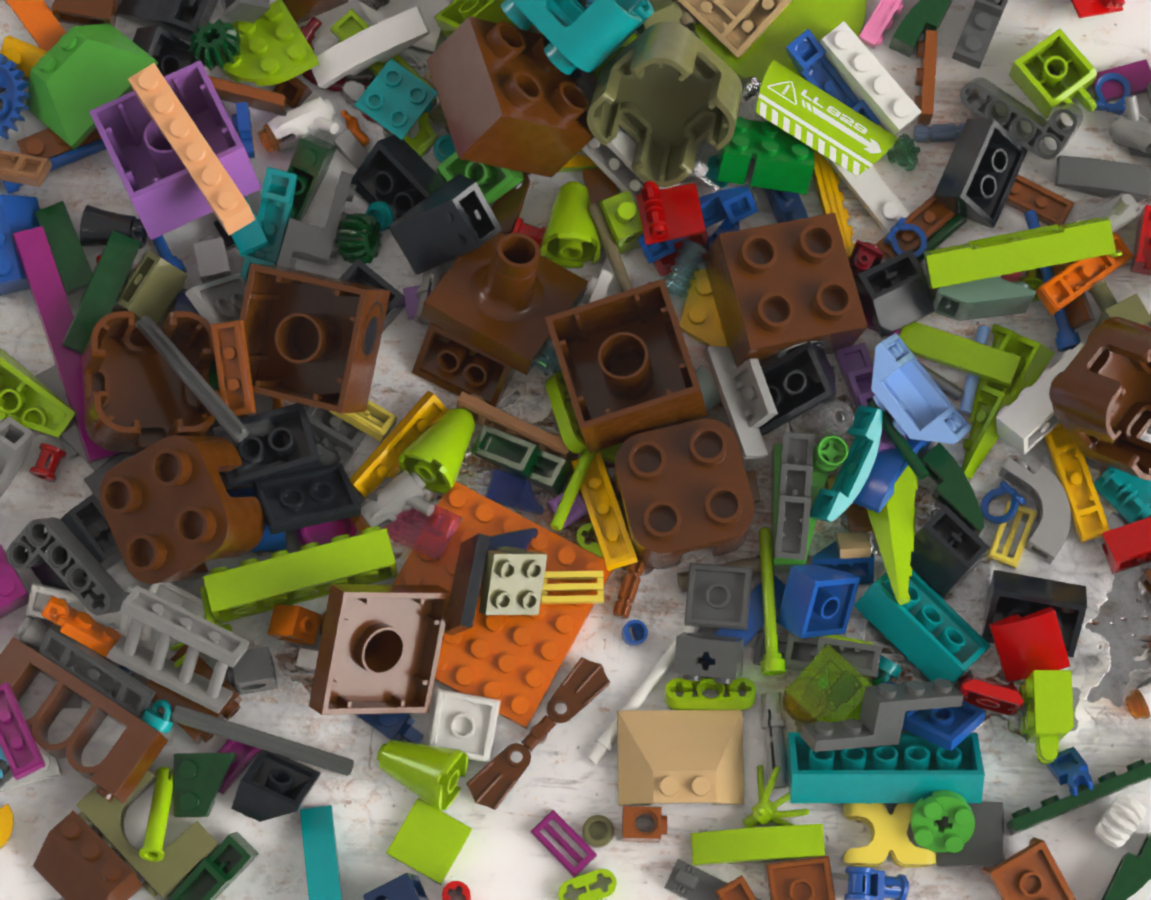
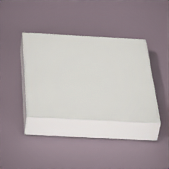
[428,689,501,763]

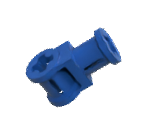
[844,867,909,900]

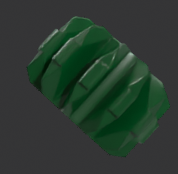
[189,19,241,71]
[336,213,383,264]

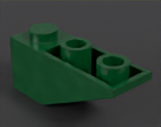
[287,134,337,221]

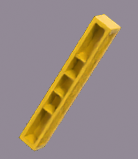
[812,149,855,260]

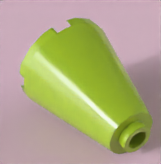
[540,181,601,269]
[398,408,476,494]
[377,740,468,811]

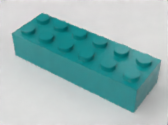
[786,732,985,804]

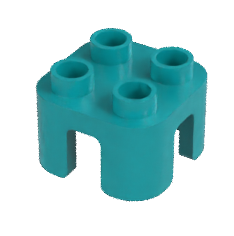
[501,0,654,75]

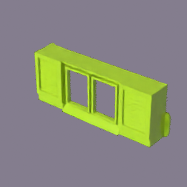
[924,216,1122,289]

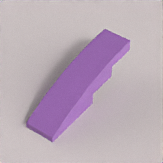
[835,342,907,452]

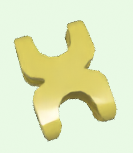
[843,803,936,868]

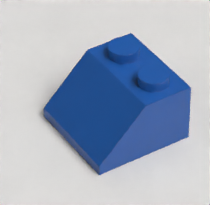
[776,564,861,638]

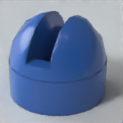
[621,620,648,646]

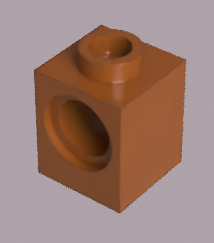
[622,806,667,843]

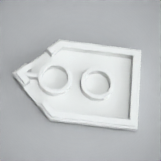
[359,0,452,53]

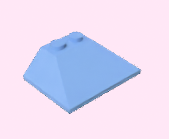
[871,333,972,444]

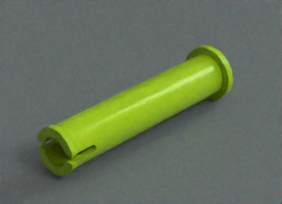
[139,767,174,862]

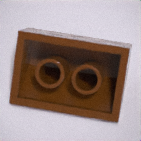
[412,323,516,407]
[33,810,143,900]

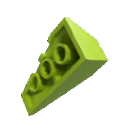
[0,348,77,438]

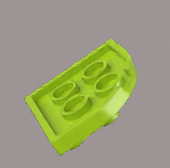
[217,0,320,86]

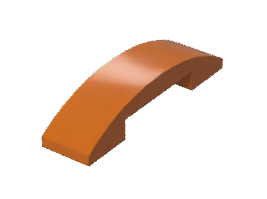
[4,0,66,51]

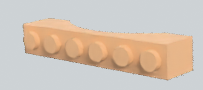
[128,63,255,236]

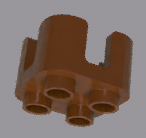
[82,311,220,452]
[1049,317,1151,480]
[613,419,754,569]
[99,435,265,584]

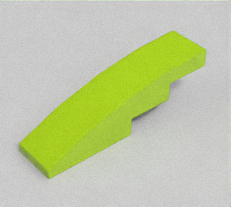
[691,824,825,866]

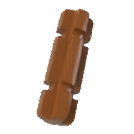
[613,559,645,619]

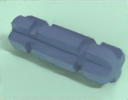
[913,123,965,143]

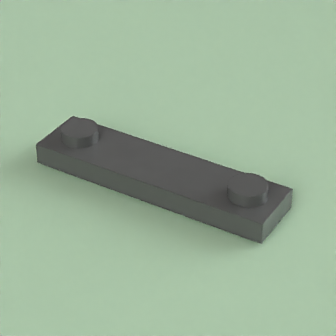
[38,625,156,720]

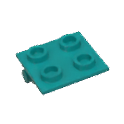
[354,58,437,140]
[1094,467,1151,524]

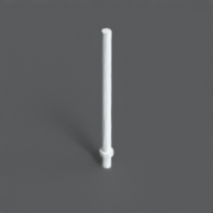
[586,626,700,765]

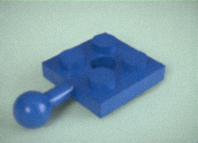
[887,682,986,751]

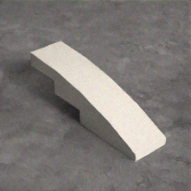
[311,6,431,89]

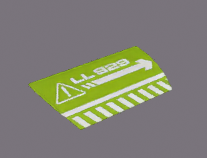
[755,60,898,176]

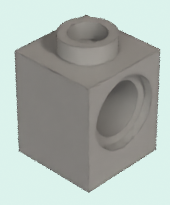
[193,236,232,284]

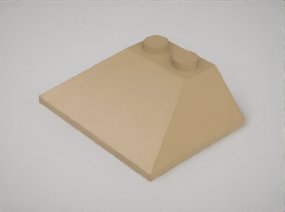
[678,0,792,58]
[617,710,744,806]

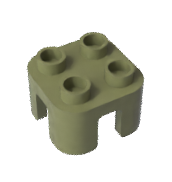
[587,22,742,187]

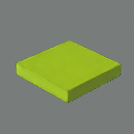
[386,798,473,885]

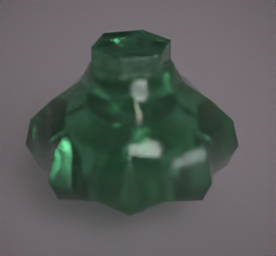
[887,134,921,171]

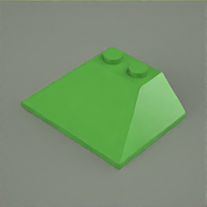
[27,23,158,150]

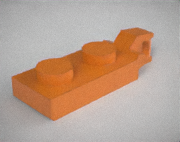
[41,596,122,661]

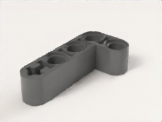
[960,78,1083,160]
[6,517,126,615]

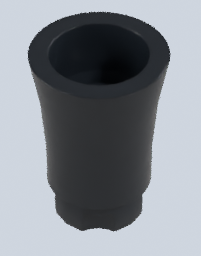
[80,205,148,249]

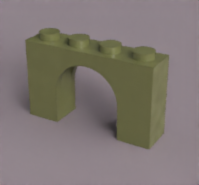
[76,769,219,900]

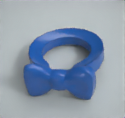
[1094,73,1131,115]
[883,217,927,259]
[981,481,1026,524]

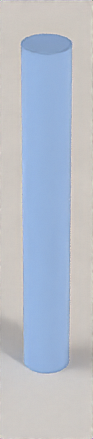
[959,325,990,415]

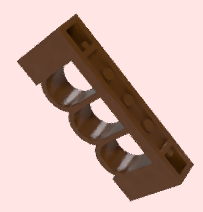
[0,637,168,804]

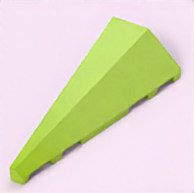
[960,323,1055,479]
[866,454,919,606]

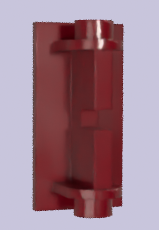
[849,239,885,281]

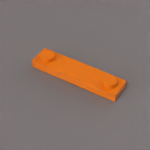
[1035,232,1134,315]

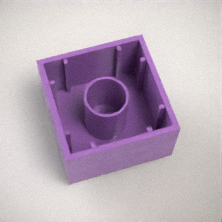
[89,60,261,240]

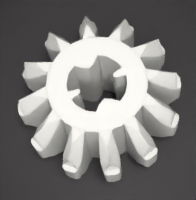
[1095,793,1146,848]

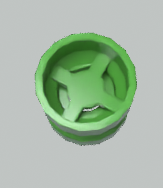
[812,435,848,473]

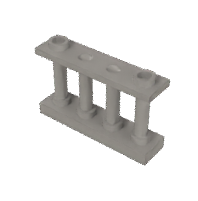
[107,586,250,714]

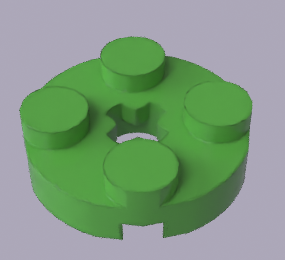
[910,790,975,853]

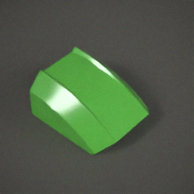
[436,152,524,204]

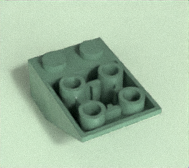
[933,276,1036,321]

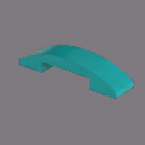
[241,167,298,283]
[810,405,882,522]

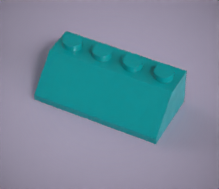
[854,569,991,684]

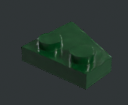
[174,752,236,817]

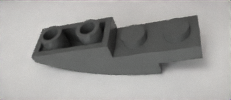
[952,0,1008,69]

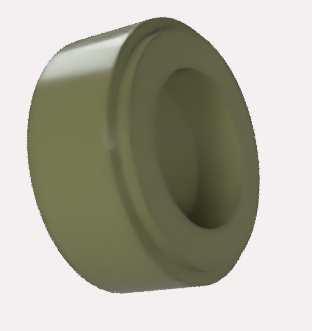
[582,815,614,848]

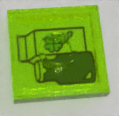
[785,644,874,722]

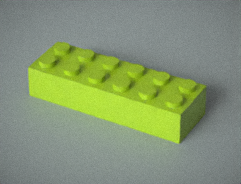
[203,526,398,624]

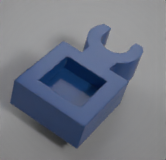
[231,102,255,159]
[1047,746,1093,797]

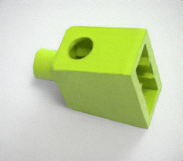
[597,190,643,255]

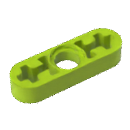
[545,371,587,454]
[665,678,756,710]

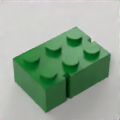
[717,117,814,195]

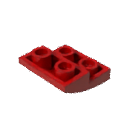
[989,607,1070,682]

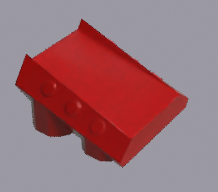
[957,670,1025,716]

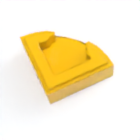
[0,804,14,849]

